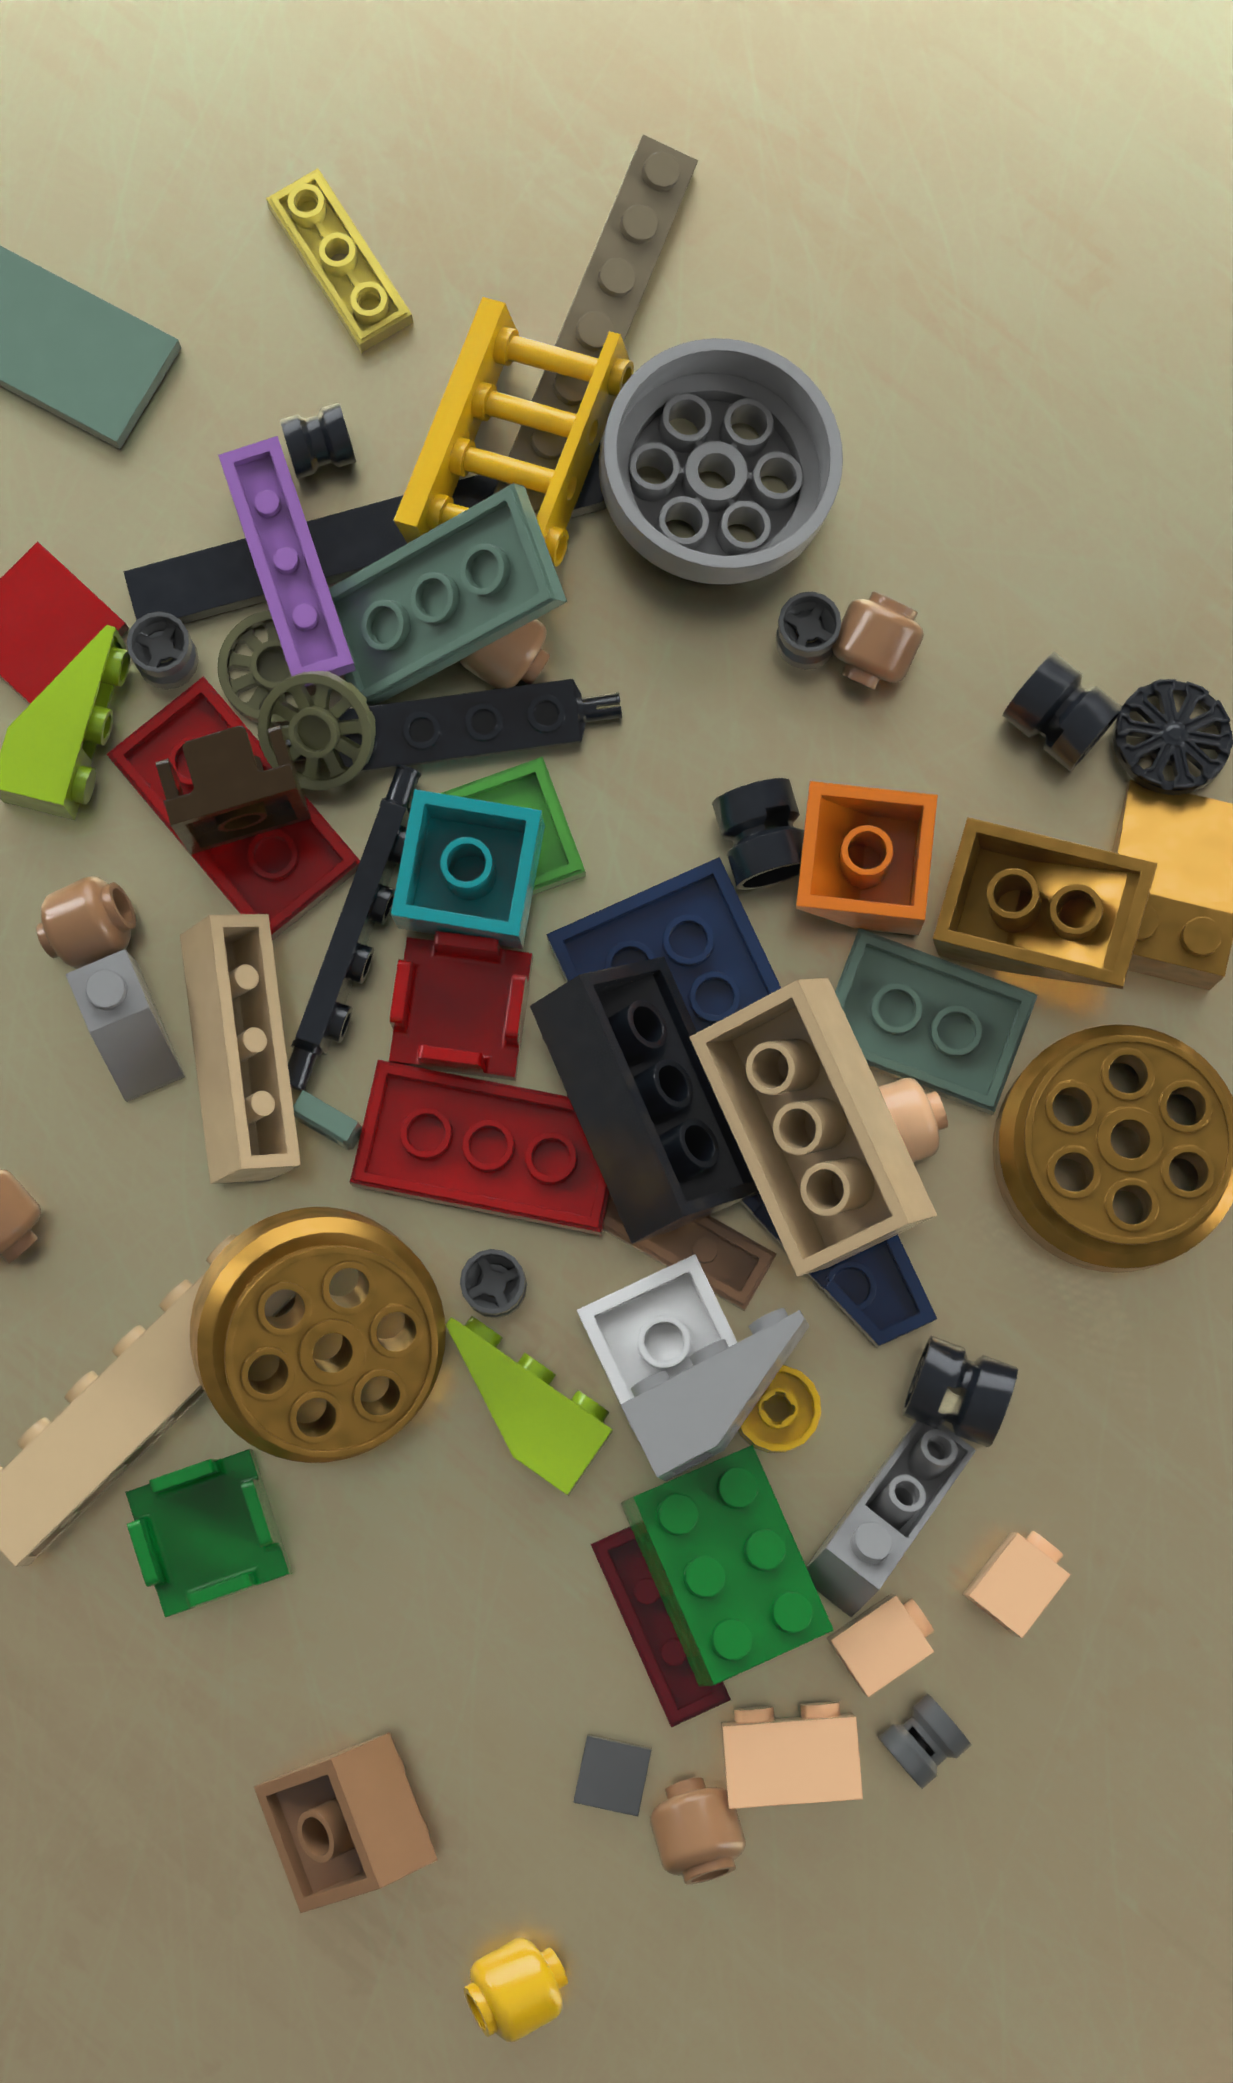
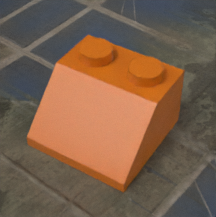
[796,781,938,935]

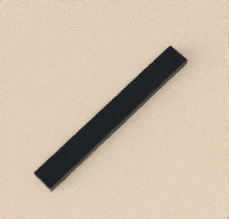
[123,443,607,624]

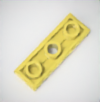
[266,168,413,353]

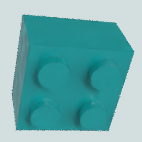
[391,789,545,949]

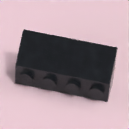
[530,956,760,1244]

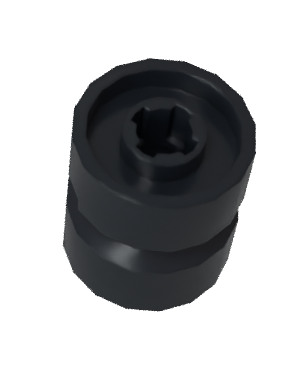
[1002,652,1123,771]
[712,778,804,890]
[902,1336,1018,1447]

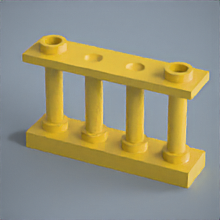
[393,297,634,567]

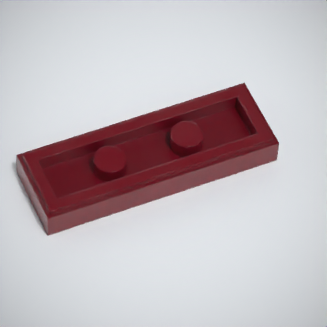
[591,1527,731,1727]

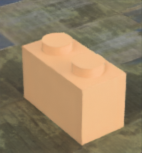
[721,1702,863,1809]

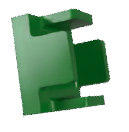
[125,1449,292,1617]

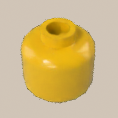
[463,1937,568,2042]

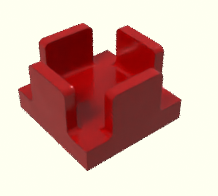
[389,931,533,1081]

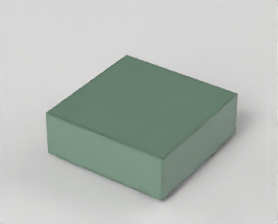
[293,1090,362,1150]

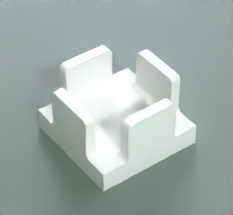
[577,1254,737,1430]

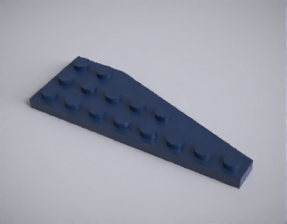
[546,857,937,1347]

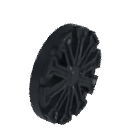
[1113,679,1233,795]

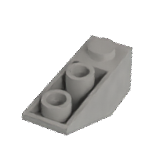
[621,1308,810,1481]
[806,1421,976,1617]

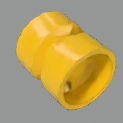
[738,1365,821,1453]

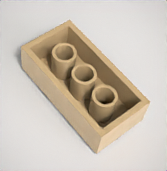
[690,978,937,1277]

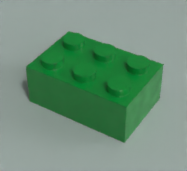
[621,1445,834,1687]

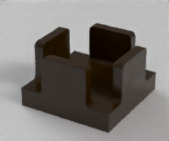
[156,725,311,855]

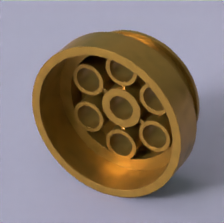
[993,1024,1233,1273]
[189,1207,446,1463]

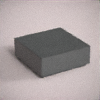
[573,1734,652,1817]

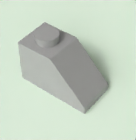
[66,949,185,1102]

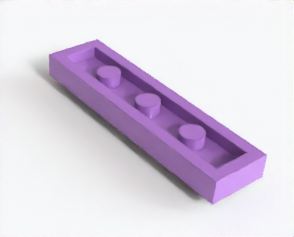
[218,436,356,687]

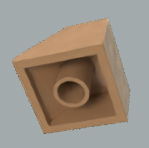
[254,1733,438,1913]

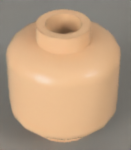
[879,1078,948,1162]

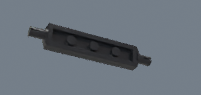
[287,679,622,773]
[288,764,422,1091]

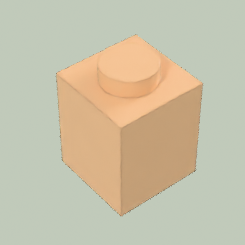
[962,1531,1070,1638]
[827,1594,935,1697]

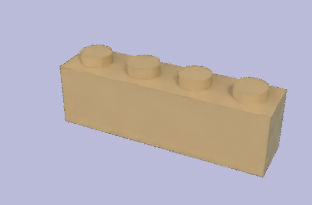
[180,914,301,1184]

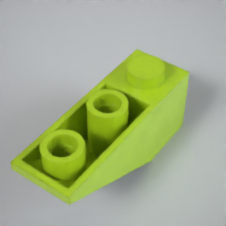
[0,625,130,820]
[446,1316,613,1496]

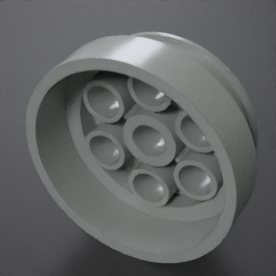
[599,338,843,584]

